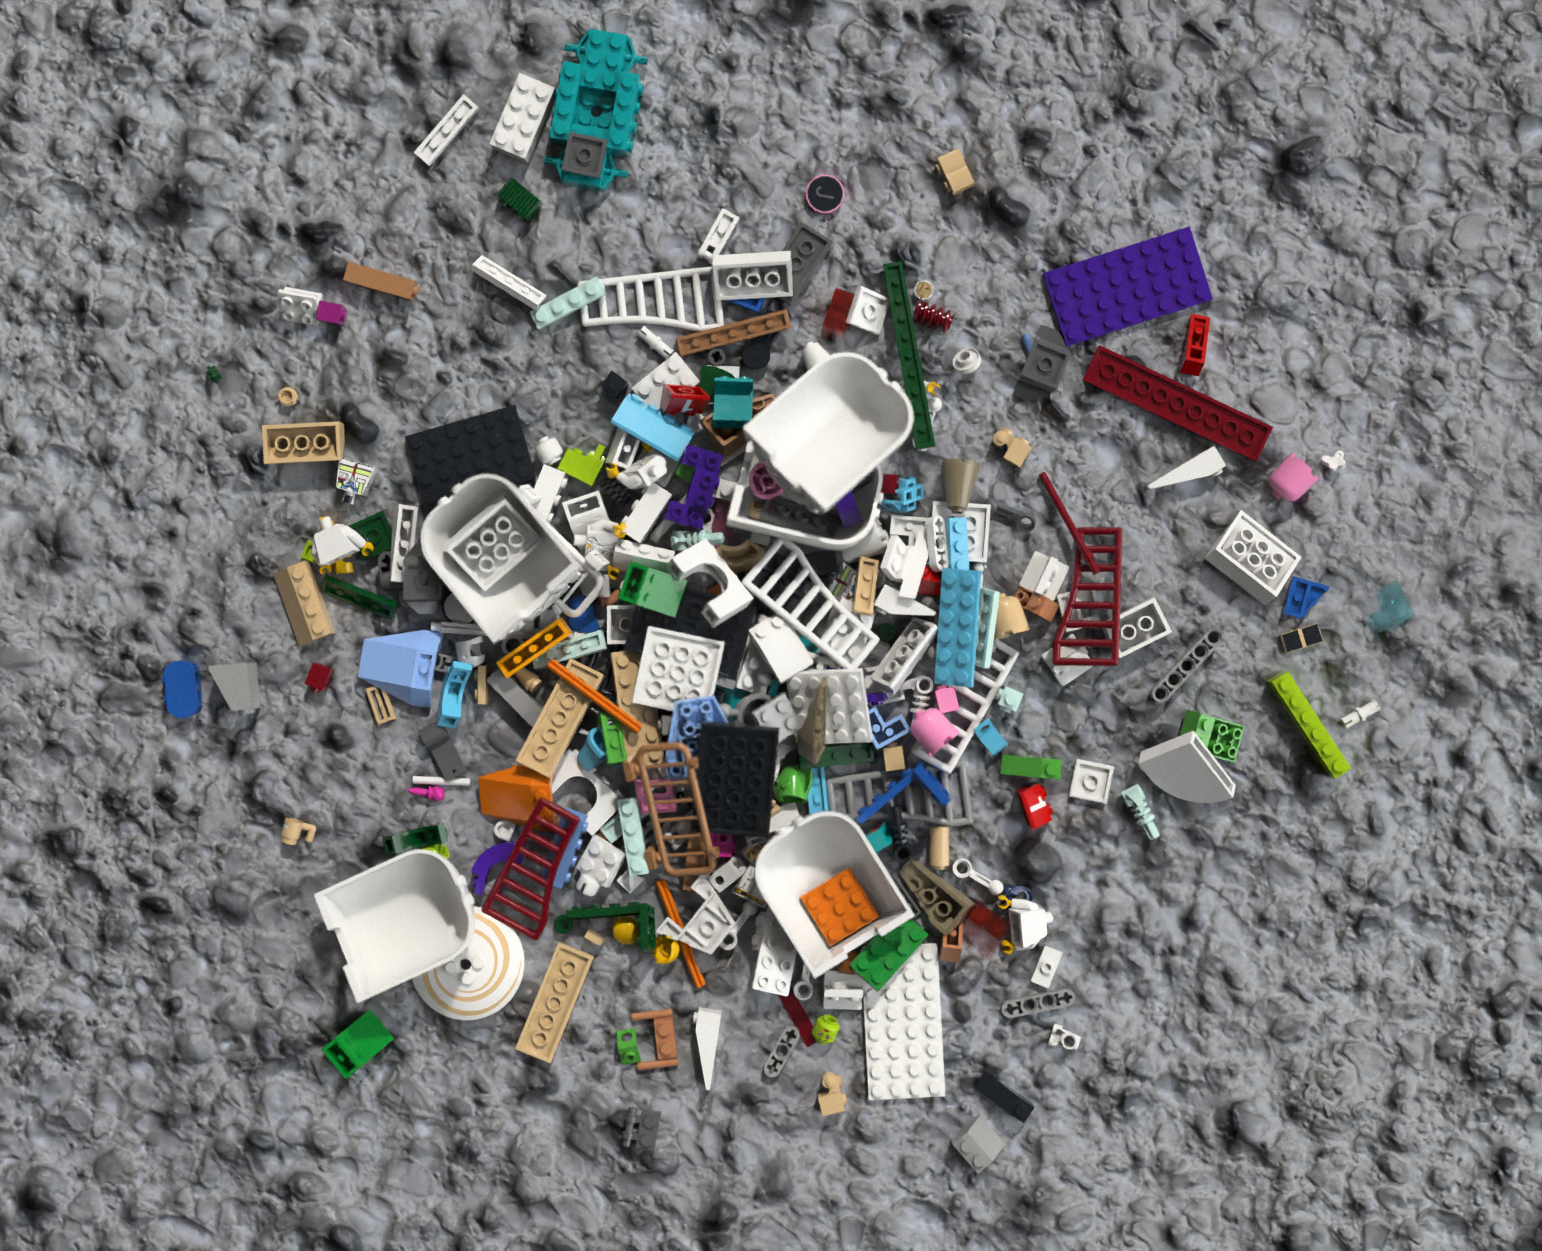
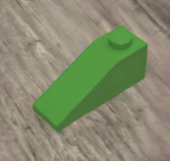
[1000,755,1062,779]

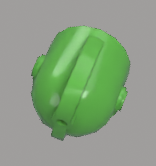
[773,765,813,803]

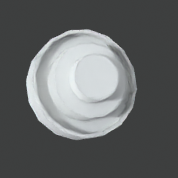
[952,348,981,374]

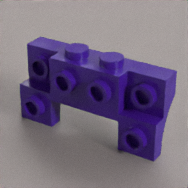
[664,444,723,529]

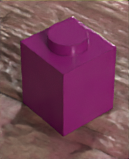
[316,300,348,326]

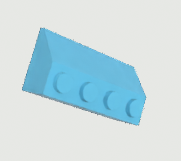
[611,394,695,462]

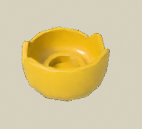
[612,916,640,945]
[651,935,680,964]

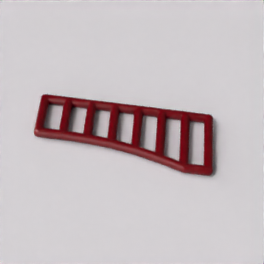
[1052,527,1122,666]
[481,797,580,941]

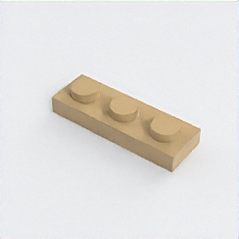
[852,556,879,616]

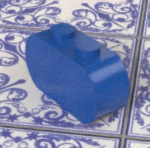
[162,660,203,718]

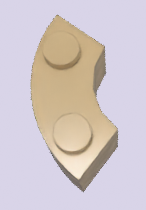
[716,539,765,574]

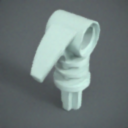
[671,529,725,551]
[1120,784,1159,840]

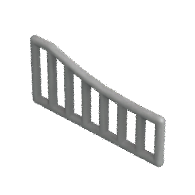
[825,760,973,827]

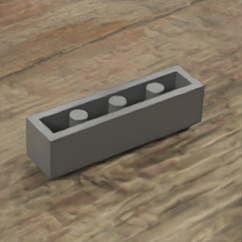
[889,872,921,919]

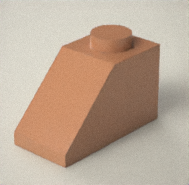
[940,921,963,963]

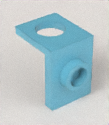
[973,718,1008,756]

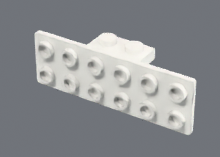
[752,904,797,996]

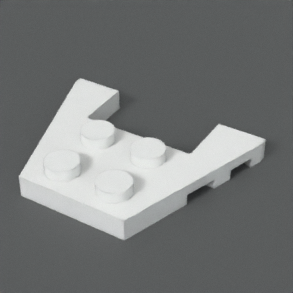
[656,875,736,954]

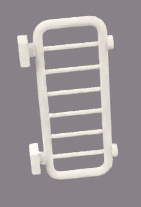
[518,484,610,618]

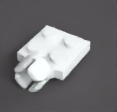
[576,834,626,897]

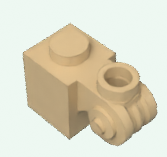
[992,427,1032,468]
[818,1072,848,1116]

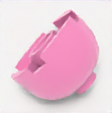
[748,461,784,500]

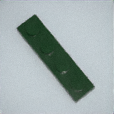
[321,574,397,620]
[797,742,874,770]

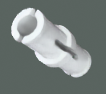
[637,326,674,360]
[1340,700,1380,729]

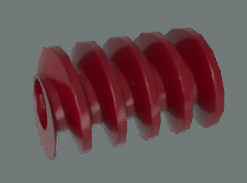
[913,298,956,334]

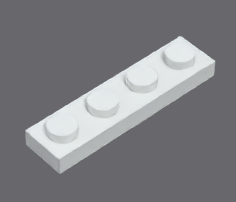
[414,94,479,167]
[471,255,547,310]

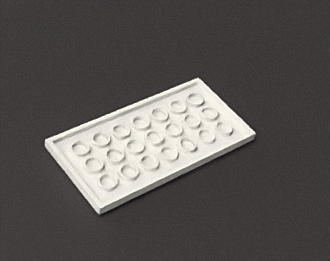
[860,942,945,1100]

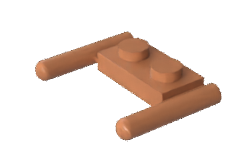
[630,1009,678,1070]

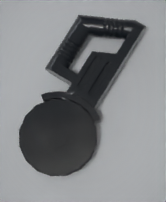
[742,310,791,370]

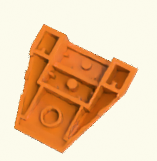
[478,764,558,831]

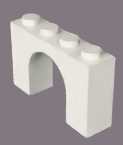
[666,539,753,627]
[551,748,625,836]

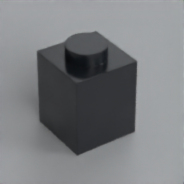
[600,370,629,399]

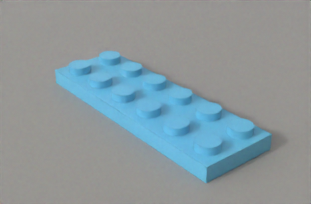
[934,568,982,688]

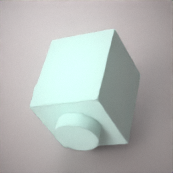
[995,686,1023,713]

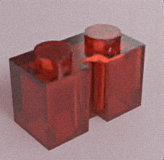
[823,288,855,334]
[967,900,1010,941]

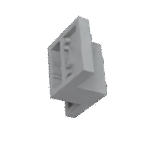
[751,693,802,759]

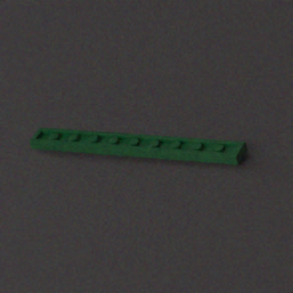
[883,261,935,450]

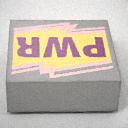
[740,843,763,865]

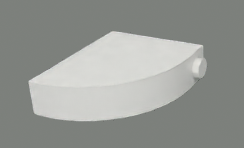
[1138,731,1236,803]

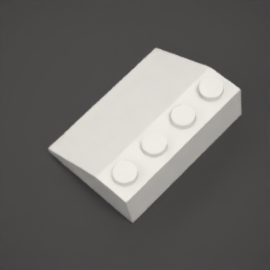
[445,493,544,591]
[1205,510,1301,605]

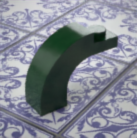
[382,823,449,856]

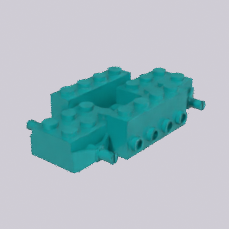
[544,29,649,192]

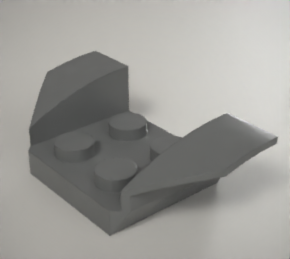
[1012,324,1071,402]
[402,539,442,614]

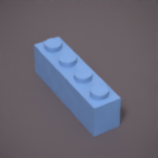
[542,807,589,889]

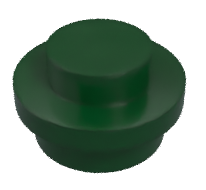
[205,365,222,384]
[877,623,896,642]
[554,914,573,934]

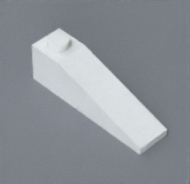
[1145,446,1226,490]
[390,504,418,583]
[693,1007,722,1090]

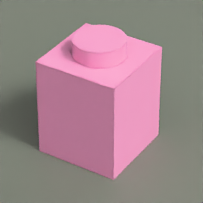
[933,685,959,713]

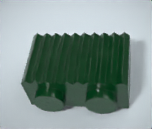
[497,177,542,221]

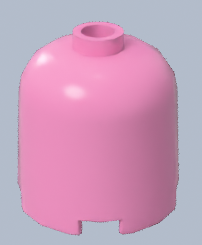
[1269,453,1319,502]
[910,708,959,757]

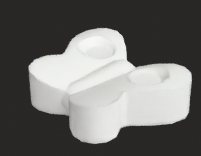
[1322,451,1346,472]

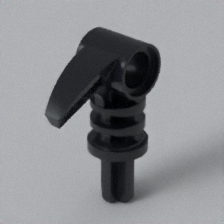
[888,805,929,863]

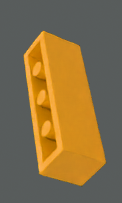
[496,617,573,678]

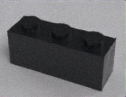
[781,550,844,585]

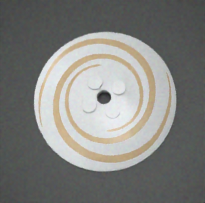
[412,905,525,1020]

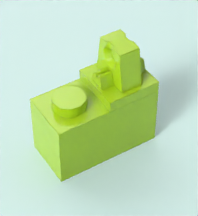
[558,444,607,487]

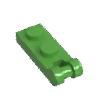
[598,712,627,765]

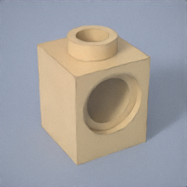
[882,742,905,771]

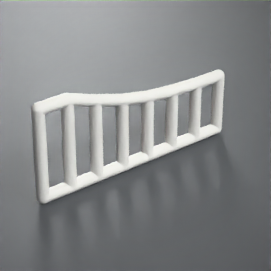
[577,266,724,332]
[742,538,879,669]
[912,640,1019,774]

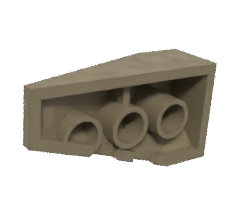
[796,677,827,765]
[900,858,975,936]

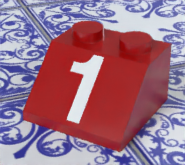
[660,384,710,416]
[1016,782,1053,830]

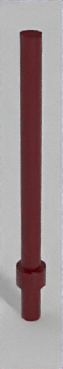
[1039,472,1100,575]

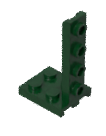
[566,902,656,954]

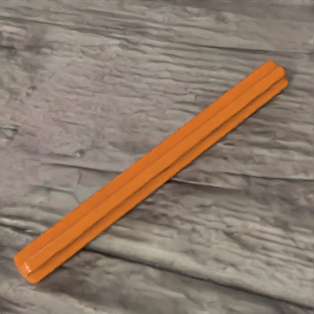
[547,659,643,734]
[656,879,705,988]

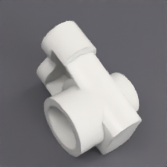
[1048,1023,1081,1050]

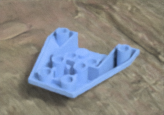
[358,630,443,708]
[665,695,728,780]

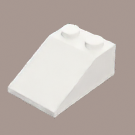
[874,584,936,616]
[749,613,814,684]

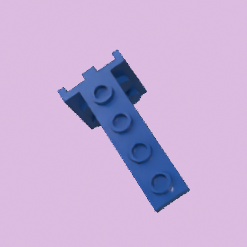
[856,761,951,824]

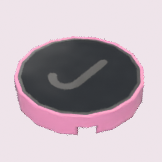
[806,175,844,214]

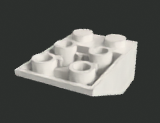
[562,490,610,558]

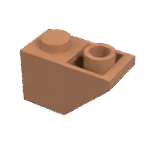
[1014,586,1060,622]

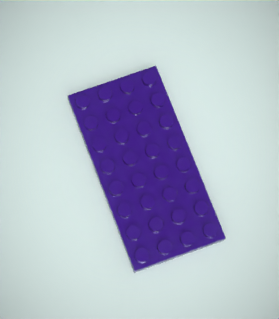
[1042,226,1213,347]

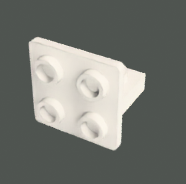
[277,287,323,326]
[1019,551,1069,601]
[1041,634,1093,686]
[823,970,863,1010]

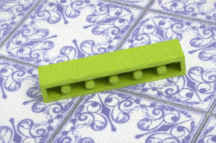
[1267,671,1352,779]

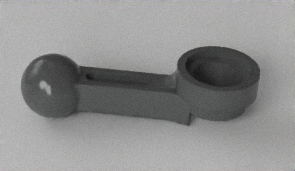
[984,497,1036,532]

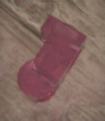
[713,501,733,537]

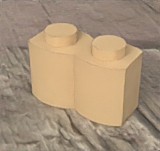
[935,148,974,195]

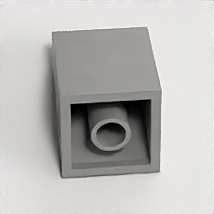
[209,662,260,714]

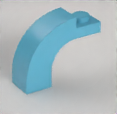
[437,661,472,729]

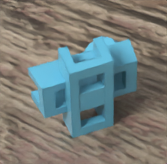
[880,476,924,514]

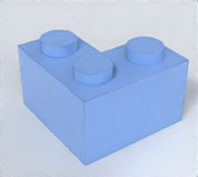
[868,706,911,750]

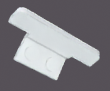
[880,531,929,600]

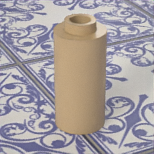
[930,826,949,870]

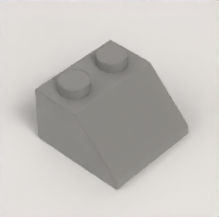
[951,1115,1005,1174]

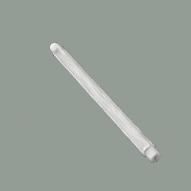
[431,621,585,641]

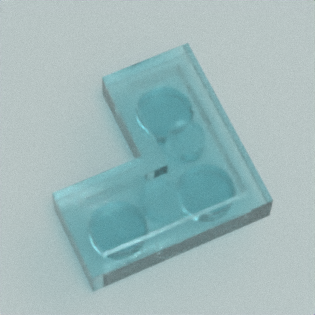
[1370,581,1415,632]

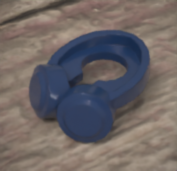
[1002,884,1033,909]

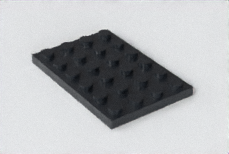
[405,405,537,510]
[624,586,757,681]
[691,721,780,838]

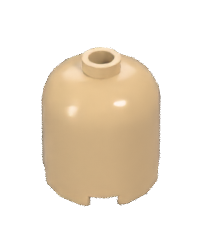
[993,593,1029,641]

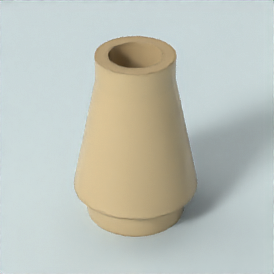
[514,667,542,693]

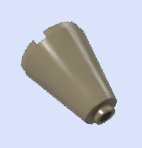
[941,459,979,514]

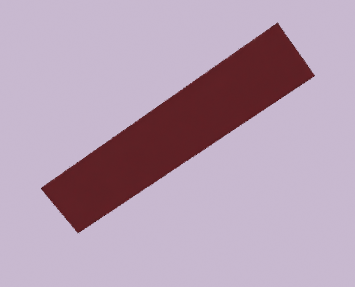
[779,985,816,1047]

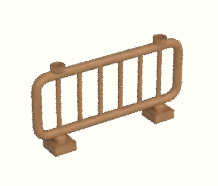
[622,742,720,877]

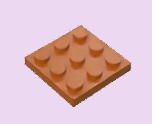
[800,866,880,946]

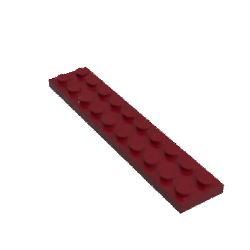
[1082,345,1273,462]

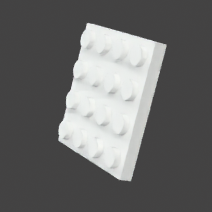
[632,626,725,711]
[786,668,873,744]

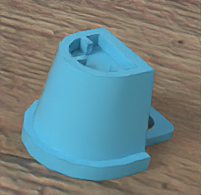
[578,727,623,772]

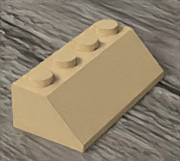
[262,421,345,464]
[273,561,336,646]

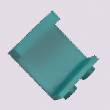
[713,376,753,429]

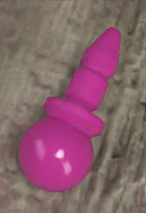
[408,786,445,802]

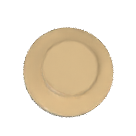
[278,387,298,407]

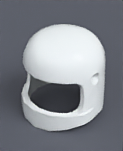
[455,636,485,668]

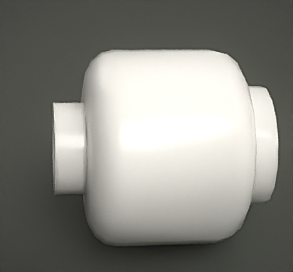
[535,436,564,466]

